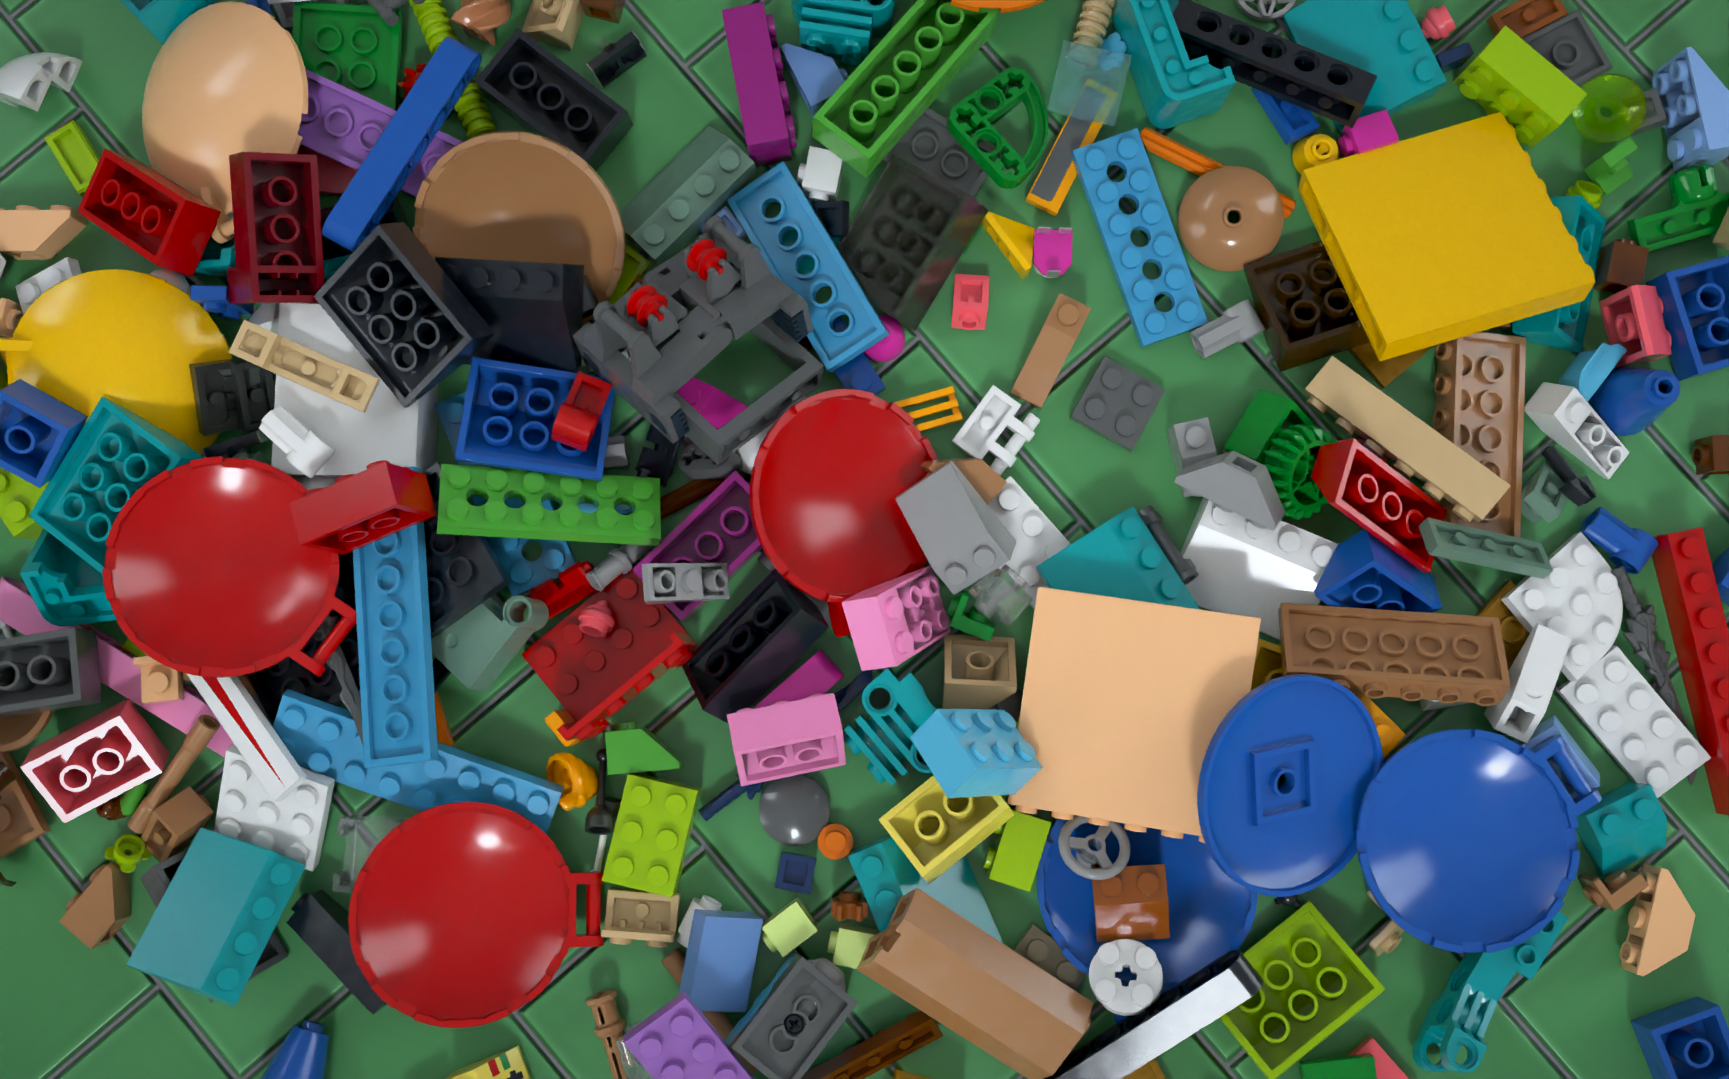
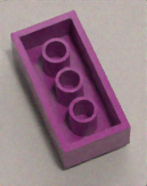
[721,2,797,167]
[632,470,763,622]

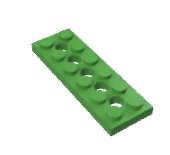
[437,464,661,546]

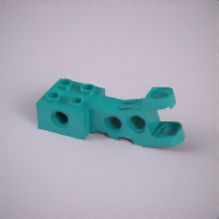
[1412,912,1568,1073]

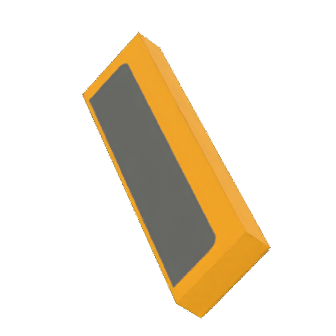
[1025,79,1118,217]

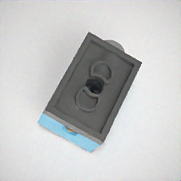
[724,952,858,1079]

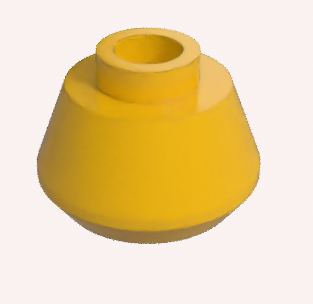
[1292,133,1340,175]

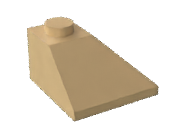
[942,634,1017,709]

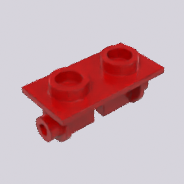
[526,560,597,620]

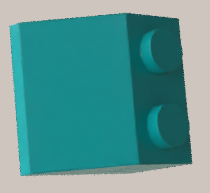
[1576,782,1667,877]

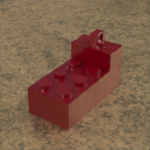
[227,152,325,304]

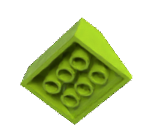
[1219,901,1385,1079]

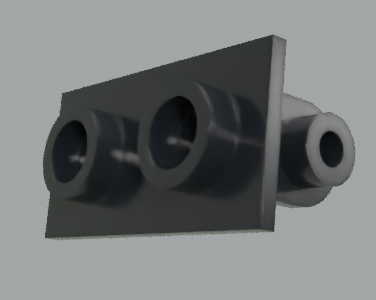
[635,424,685,487]

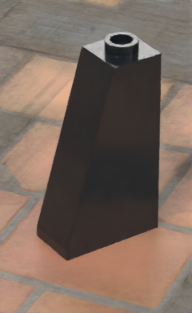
[286,890,388,1015]

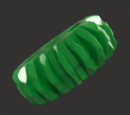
[1261,424,1337,520]

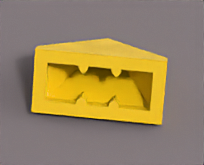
[982,212,1035,279]

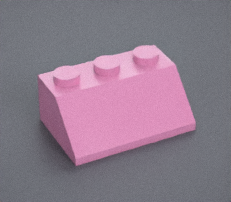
[727,693,846,786]

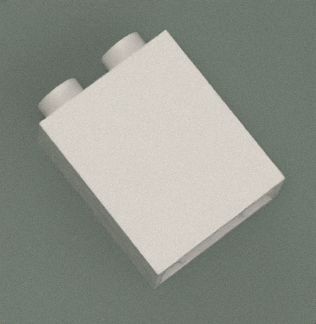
[271,303,439,491]

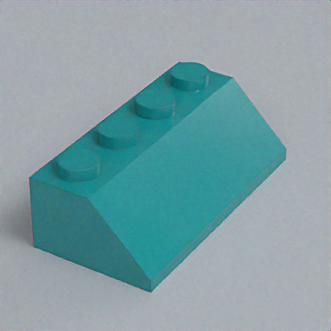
[1511,195,1607,352]

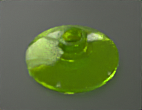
[1571,74,1646,143]

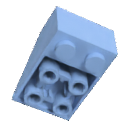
[1652,46,1729,171]

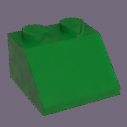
[1223,389,1314,464]

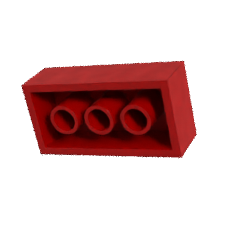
[77,148,221,276]

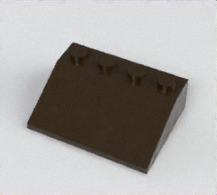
[1244,240,1370,372]

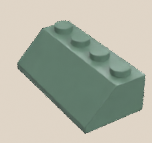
[620,126,757,267]

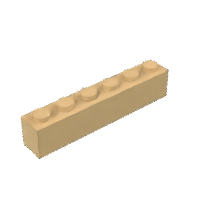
[1305,356,1511,523]

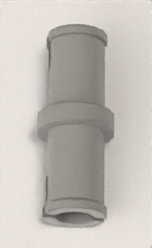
[586,544,653,592]

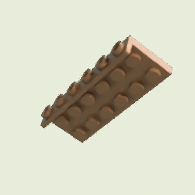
[1432,332,1526,538]
[1278,603,1511,706]

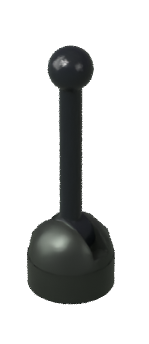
[585,749,614,835]

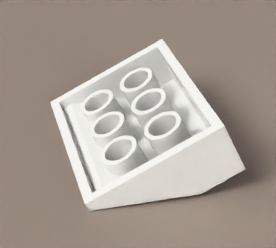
[1180,497,1339,640]

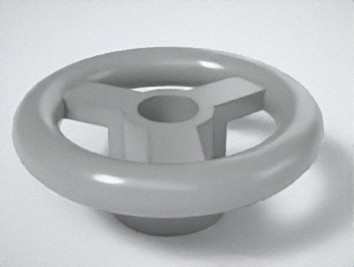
[1058,815,1131,880]

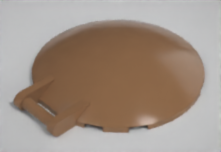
[412,131,625,326]

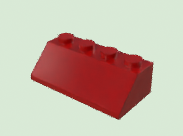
[1311,438,1447,573]

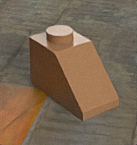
[141,786,213,863]

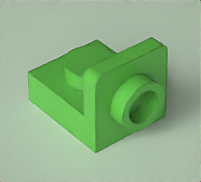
[1584,137,1638,196]

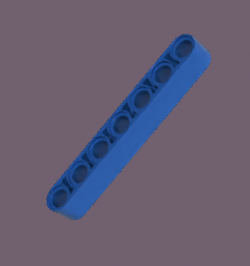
[322,36,482,252]

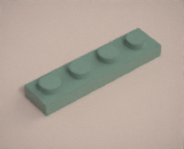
[1418,518,1553,579]

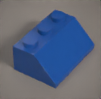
[1314,529,1442,613]

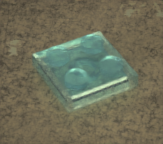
[1047,40,1132,127]

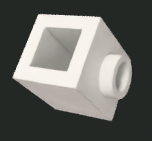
[797,146,844,202]

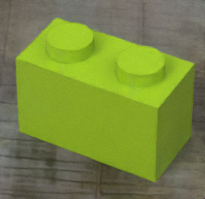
[983,807,1052,892]

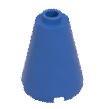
[1588,367,1680,436]
[260,1020,330,1079]

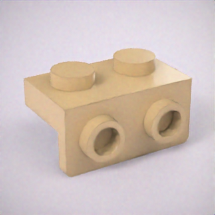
[601,888,681,947]

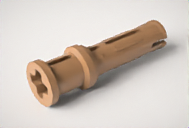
[585,989,637,1079]

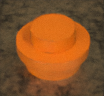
[818,823,853,860]

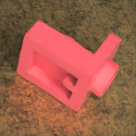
[951,274,989,330]

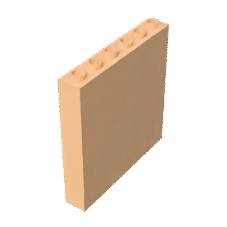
[1007,587,1261,843]

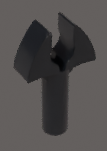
[1542,446,1596,507]

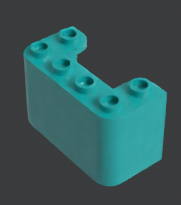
[1112,0,1236,129]

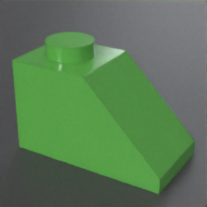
[605,722,684,775]

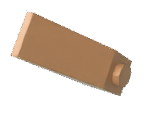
[1010,293,1091,409]

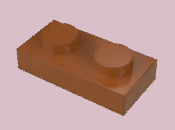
[1486,0,1568,39]

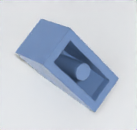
[780,43,849,118]

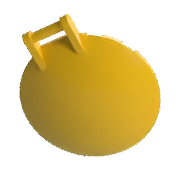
[0,269,233,455]

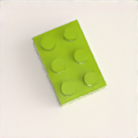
[1453,25,1587,148]
[602,772,702,898]

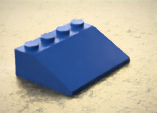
[455,357,615,481]

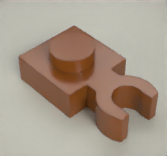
[831,891,868,921]

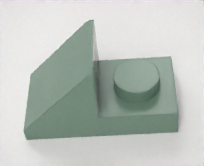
[1521,462,1567,524]

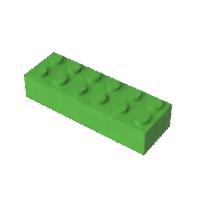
[812,0,999,178]

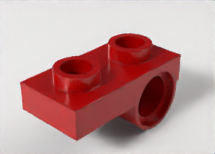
[551,371,612,452]

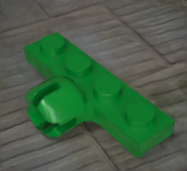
[1627,163,1729,251]

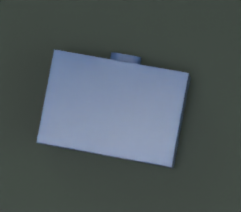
[679,909,763,1012]

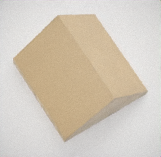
[522,0,585,51]

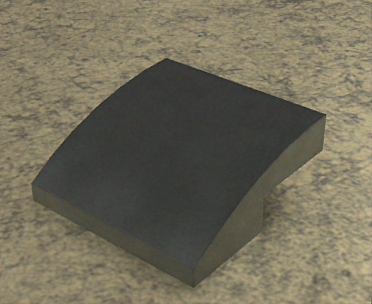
[189,358,275,436]

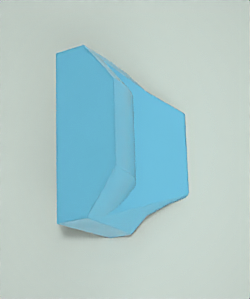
[1558,343,1627,402]

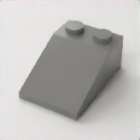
[895,460,1016,595]

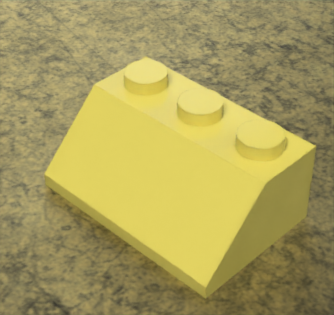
[878,775,1014,884]

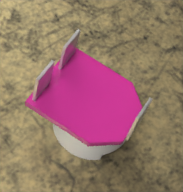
[1032,227,1073,278]

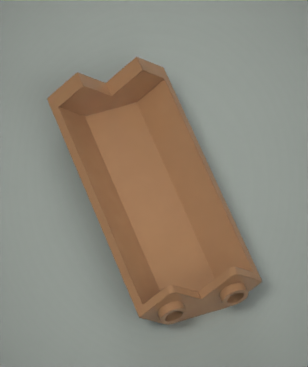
[857,888,1093,1079]

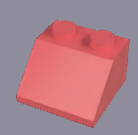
[1599,285,1672,368]

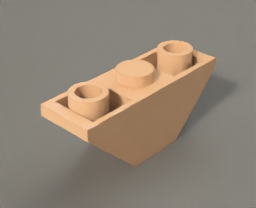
[0,205,87,260]
[1620,864,1696,976]

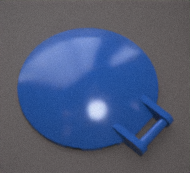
[1356,729,1602,953]
[1037,815,1258,1023]

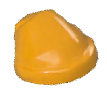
[546,752,598,811]

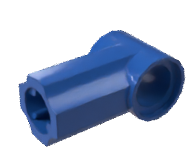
[1579,507,1659,574]

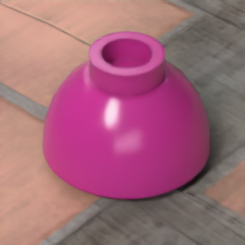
[863,314,905,362]

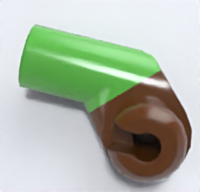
[96,781,149,821]

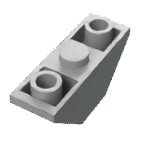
[1174,451,1285,531]
[642,563,730,604]

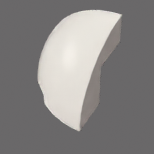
[0,52,83,111]

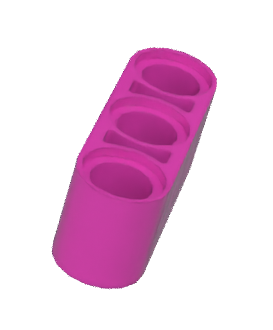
[753,649,845,709]

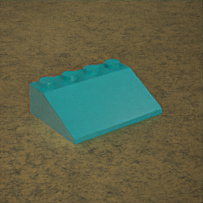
[1281,0,1447,136]
[29,397,204,575]
[1035,506,1200,609]
[126,827,306,1008]
[848,834,1003,943]

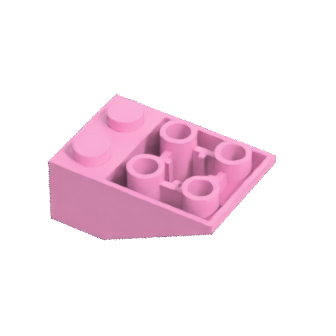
[841,566,951,671]

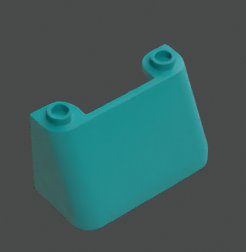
[19,528,117,626]

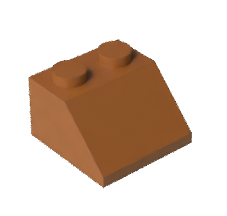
[1091,864,1170,942]

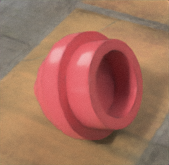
[1420,4,1456,40]
[578,600,615,638]

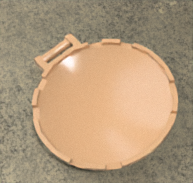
[142,1,308,244]

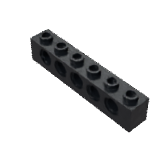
[1173,0,1377,128]

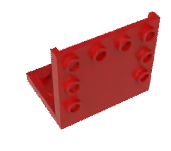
[521,565,698,741]

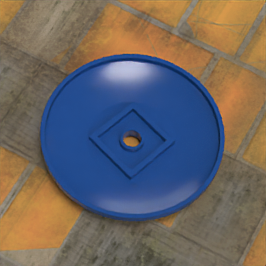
[1197,674,1383,897]

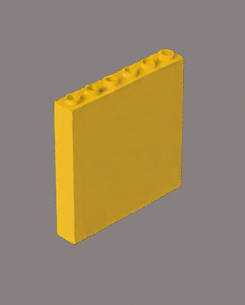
[1298,111,1596,362]

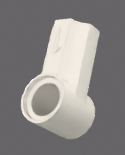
[259,405,336,478]

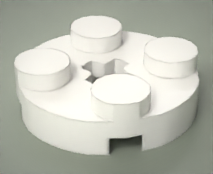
[1089,939,1163,1016]

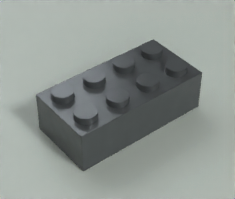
[0,628,102,719]

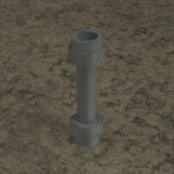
[1138,506,1199,585]

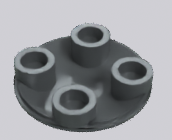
[759,775,830,846]

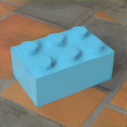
[910,709,1043,798]

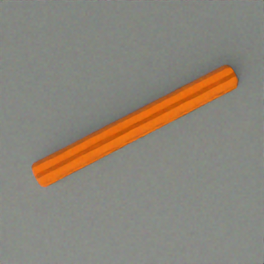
[1140,127,1296,218]

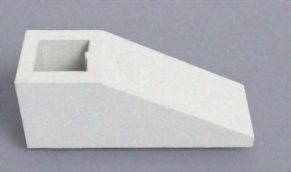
[1524,382,1630,480]
[1484,622,1572,743]

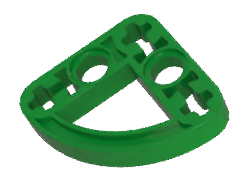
[946,67,1048,189]

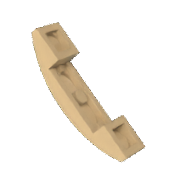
[228,320,380,413]

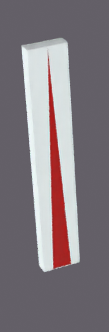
[186,673,307,802]

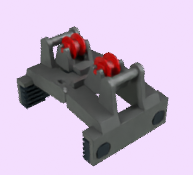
[573,215,814,444]

